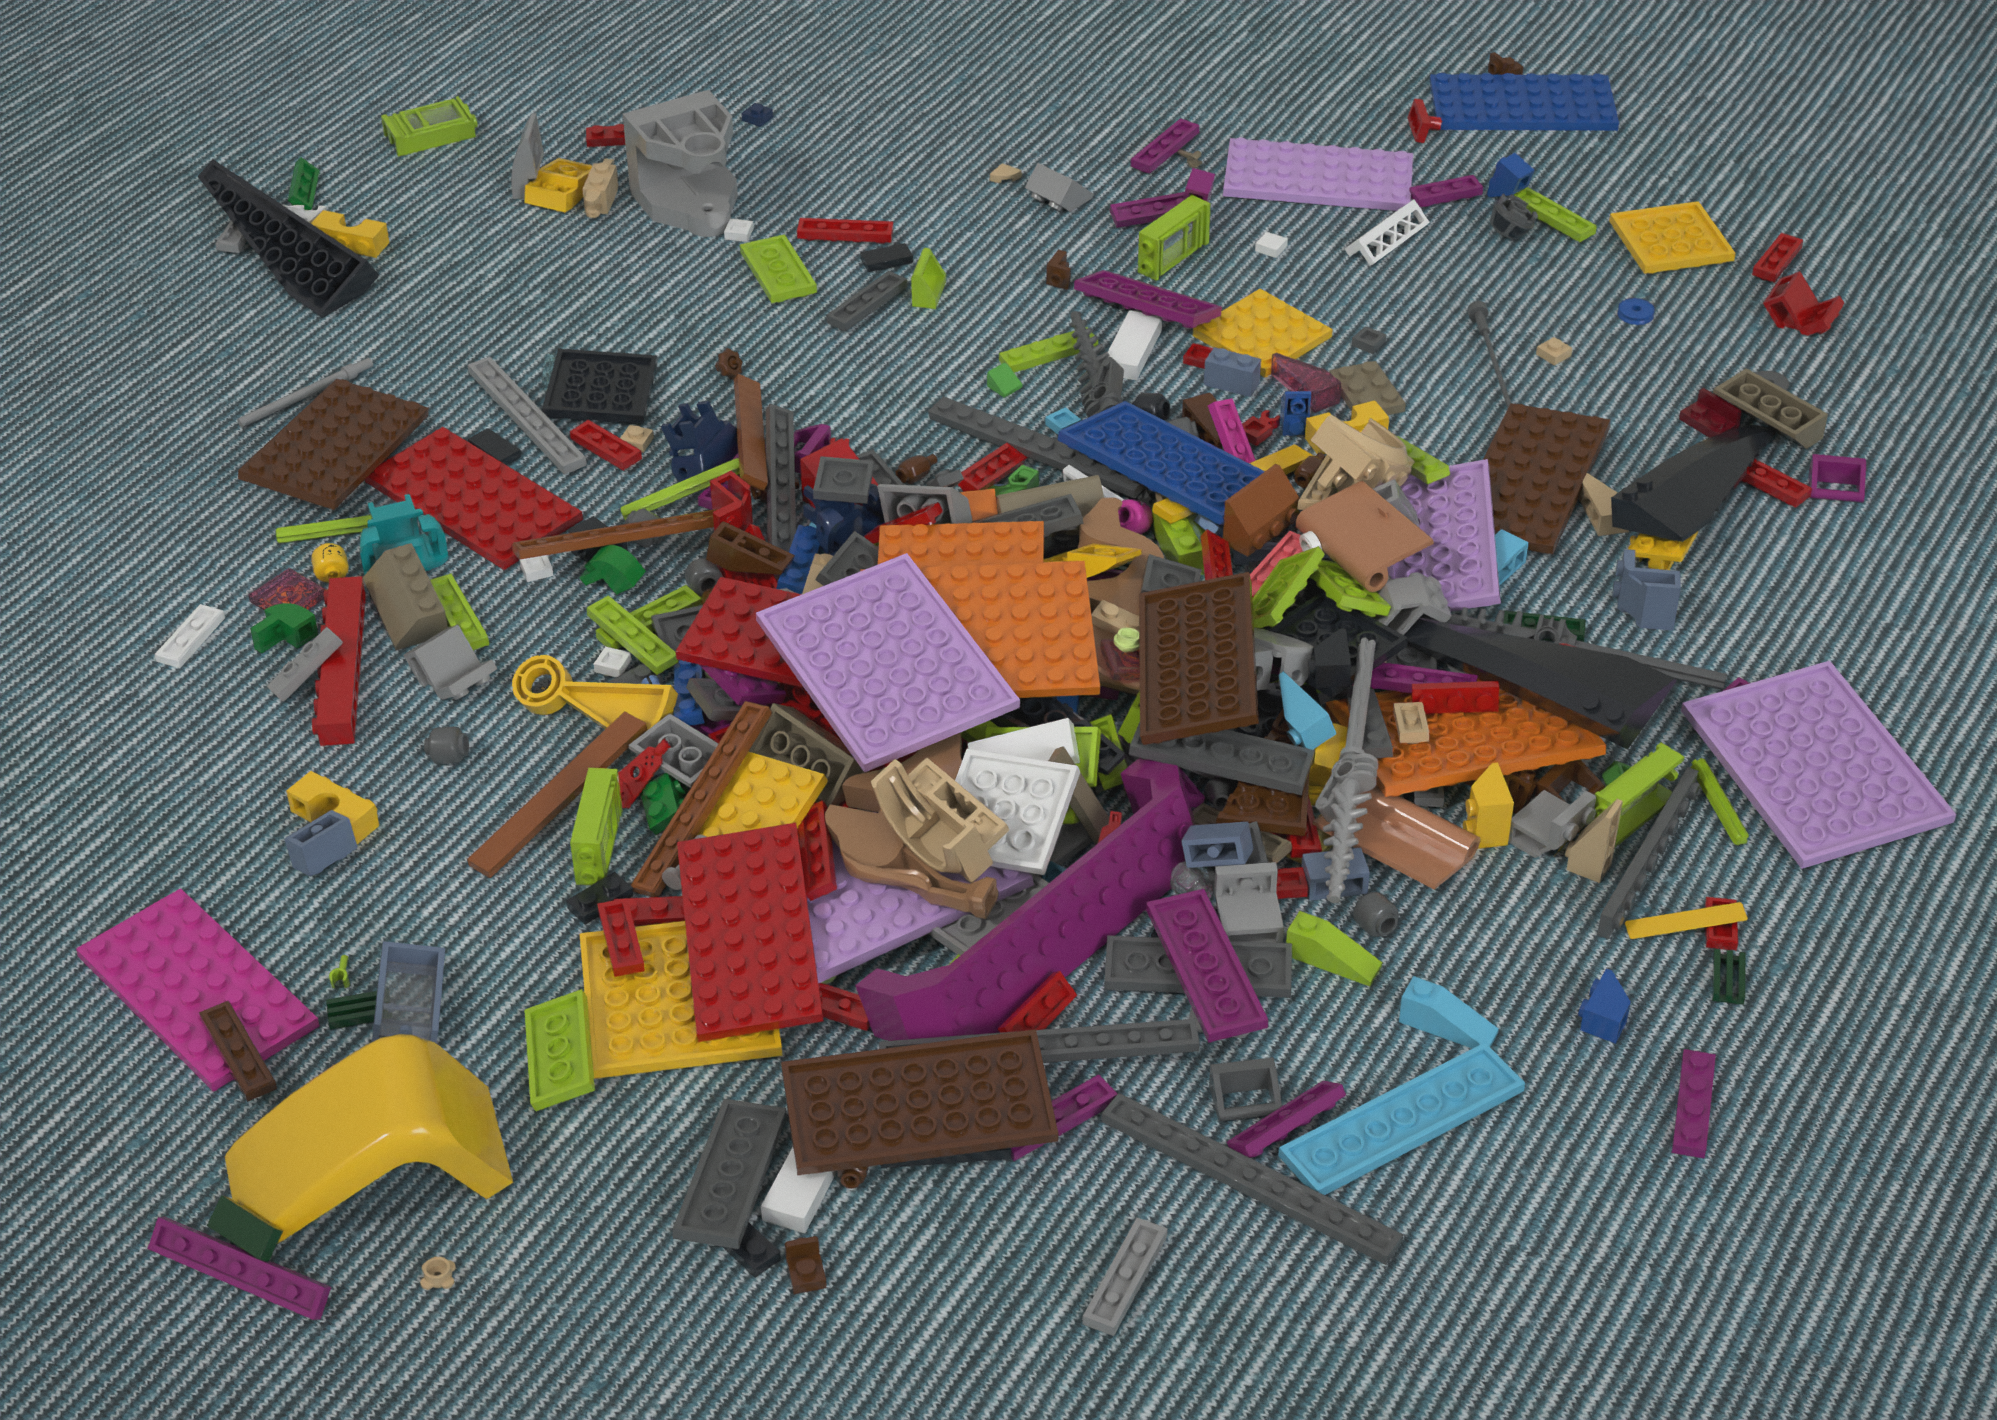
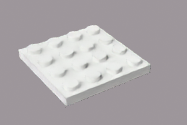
[955,749,1080,875]

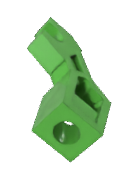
[988,465,1039,496]

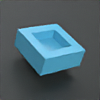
[1045,407,1081,434]

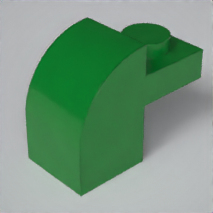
[579,545,646,595]
[250,603,318,653]

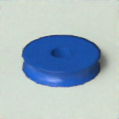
[1617,298,1655,325]

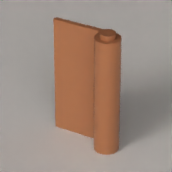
[1296,480,1434,592]
[1312,784,1480,890]

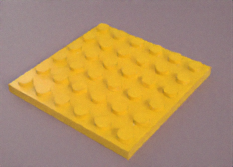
[579,921,782,1079]

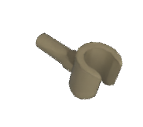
[1177,149,1202,168]

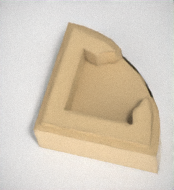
[990,163,1022,183]

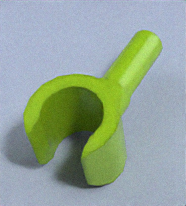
[329,955,350,988]

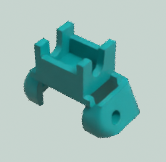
[360,494,449,575]

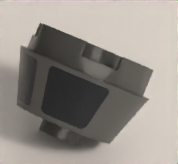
[1490,194,1538,240]

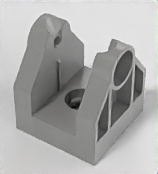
[623,90,738,237]

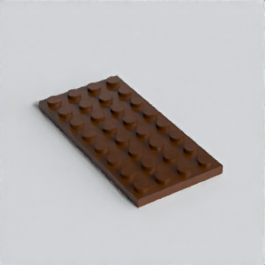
[238,379,429,510]
[1483,403,1611,555]
[1139,572,1259,745]
[781,1029,1059,1176]

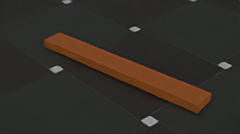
[734,373,768,491]
[512,509,718,560]
[630,701,772,897]
[467,711,648,878]

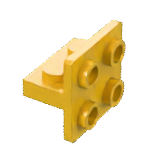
[1630,531,1698,570]

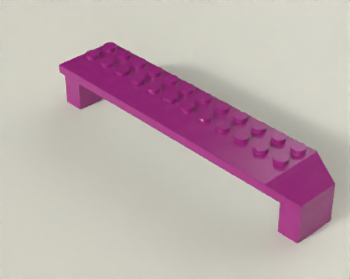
[855,758,1196,1041]

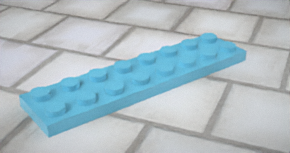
[1278,1042,1525,1195]

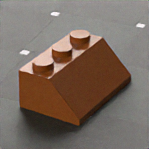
[1223,464,1300,557]

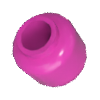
[1118,499,1153,534]

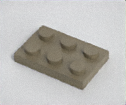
[1329,361,1406,415]

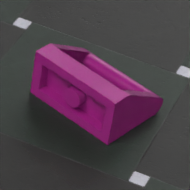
[794,424,831,473]
[1808,454,1866,503]

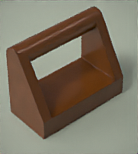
[1535,759,1605,802]

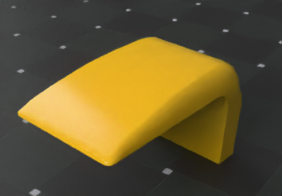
[225,1034,513,1250]

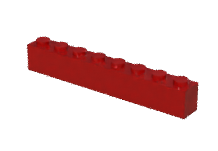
[312,576,366,746]

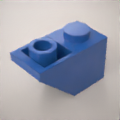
[1486,153,1535,197]
[1280,391,1311,436]
[1578,968,1631,1044]

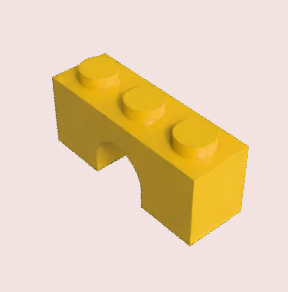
[311,210,390,258]
[1305,400,1389,454]
[286,771,380,844]

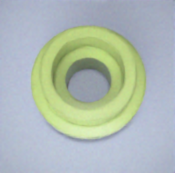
[1113,628,1139,653]

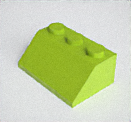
[1152,513,1205,575]

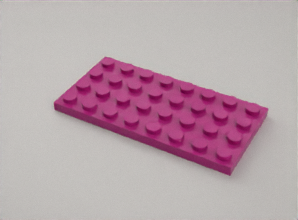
[76,888,320,1092]

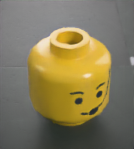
[311,543,349,583]

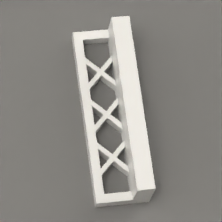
[1345,199,1430,266]

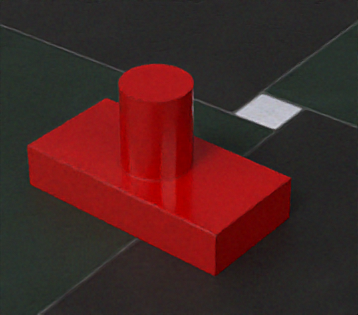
[1407,98,1442,143]

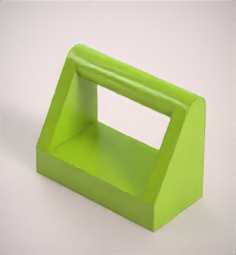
[911,248,946,309]

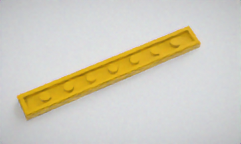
[1152,444,1314,524]

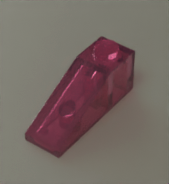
[1271,353,1342,413]

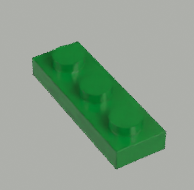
[288,157,320,210]

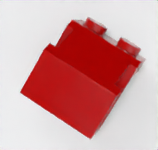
[1763,271,1845,336]
[710,470,753,531]

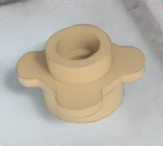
[420,1257,456,1290]

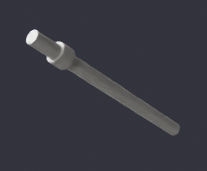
[237,358,373,428]

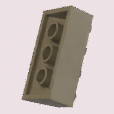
[1713,368,1828,449]
[997,475,1104,537]
[363,543,448,650]
[749,703,870,807]

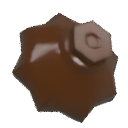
[715,348,743,379]

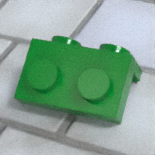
[640,773,688,835]

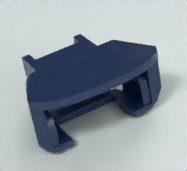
[661,401,738,482]
[803,484,885,556]

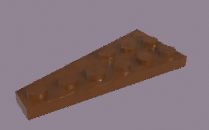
[1216,708,1310,836]

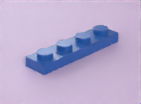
[776,525,820,594]
[674,660,704,726]

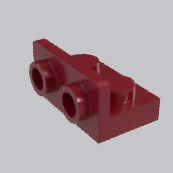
[1679,388,1742,438]

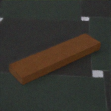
[199,1000,277,1102]

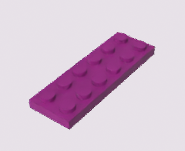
[1074,270,1222,328]
[1146,889,1268,1043]

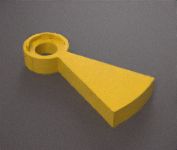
[512,655,678,730]

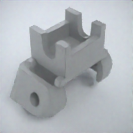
[1254,628,1314,691]

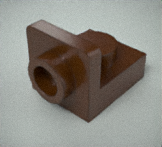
[1488,52,1523,75]
[1046,249,1071,290]
[1504,770,1540,814]
[785,1236,827,1295]

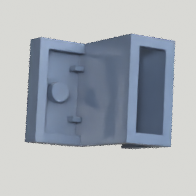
[1612,549,1681,631]

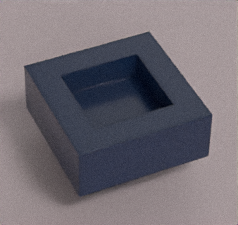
[742,103,773,127]

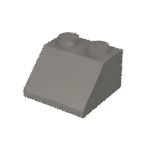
[1025,163,1094,212]

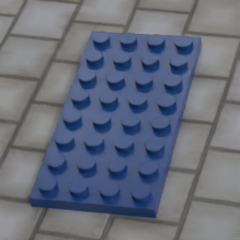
[1430,73,1619,131]
[1058,401,1265,525]

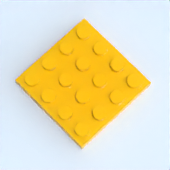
[1609,201,1736,274]
[1193,289,1333,378]
[697,751,828,837]

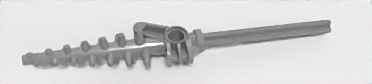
[1315,638,1379,903]

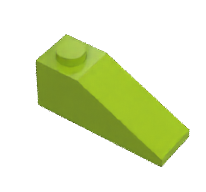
[1286,911,1382,987]

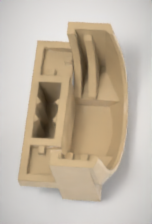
[1311,415,1415,491]
[871,758,1009,883]

